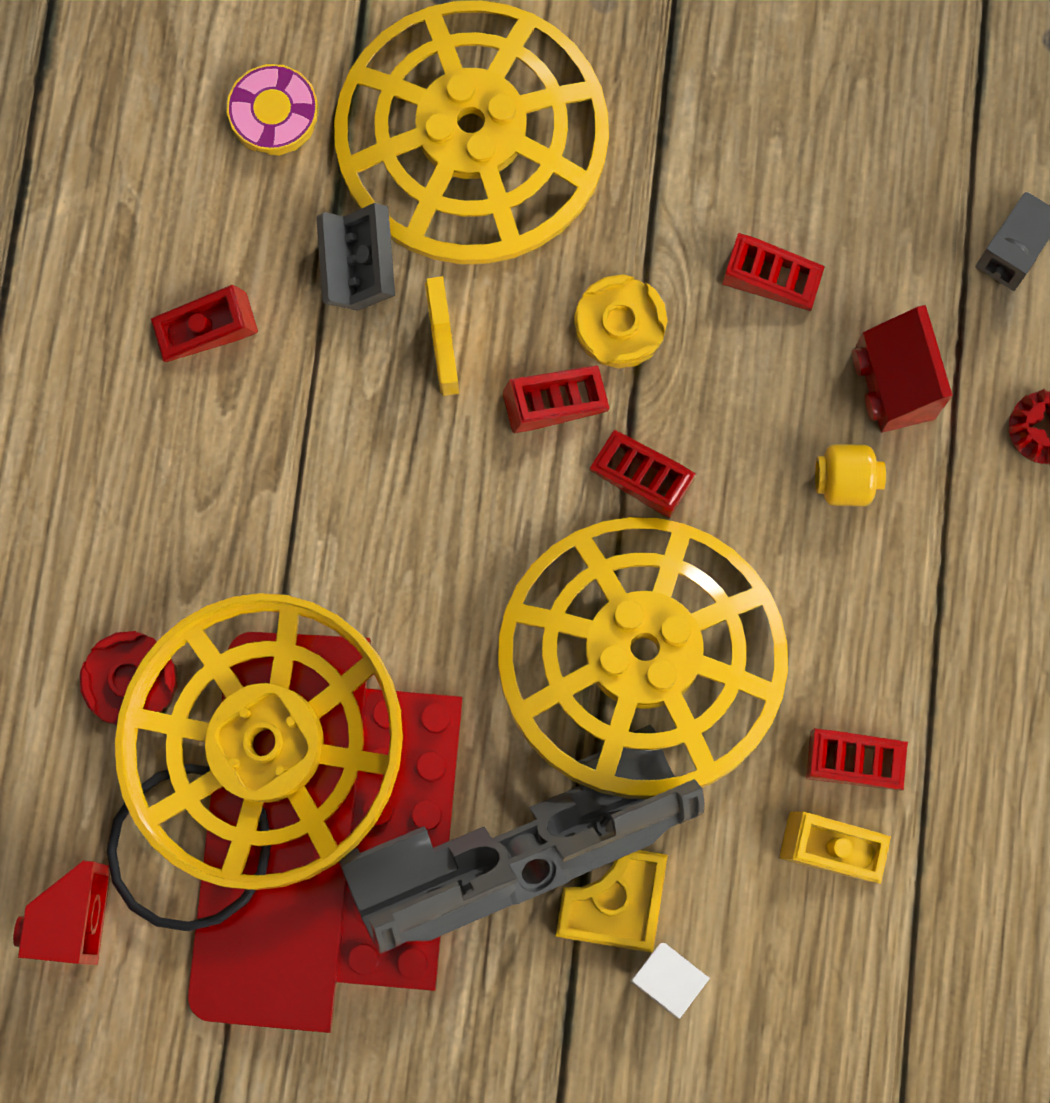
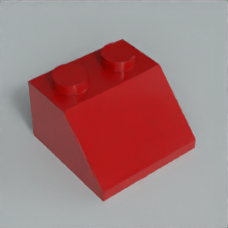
[852,305,953,433]
[13,860,111,965]

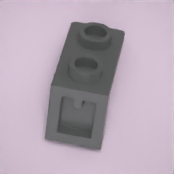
[975,192,1050,291]

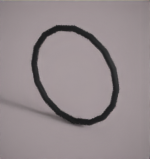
[107,764,271,932]

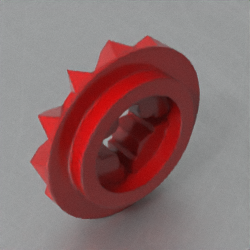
[1009,389,1050,464]

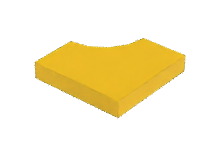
[425,276,459,396]
[555,850,668,953]

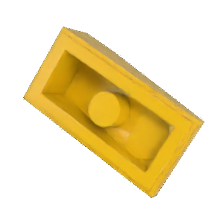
[780,812,891,884]

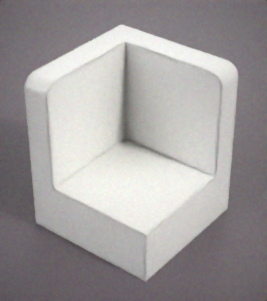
[630,943,710,1019]

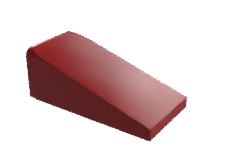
[150,284,258,362]

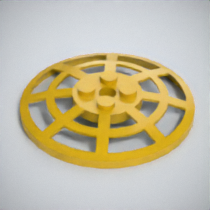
[334,0,609,264]
[498,517,788,799]
[115,593,403,890]

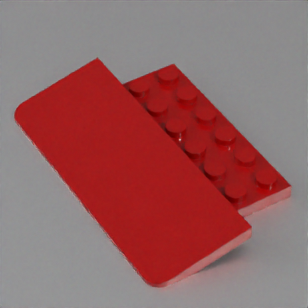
[188,632,463,1033]

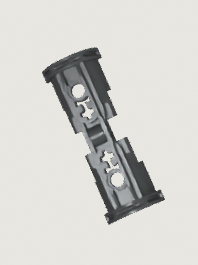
[339,725,705,954]

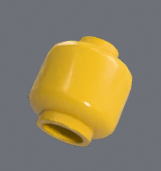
[815,444,886,506]

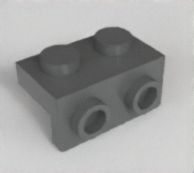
[316,203,395,311]

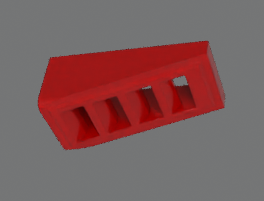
[722,233,825,311]
[503,365,610,433]
[589,429,696,519]
[806,728,908,791]

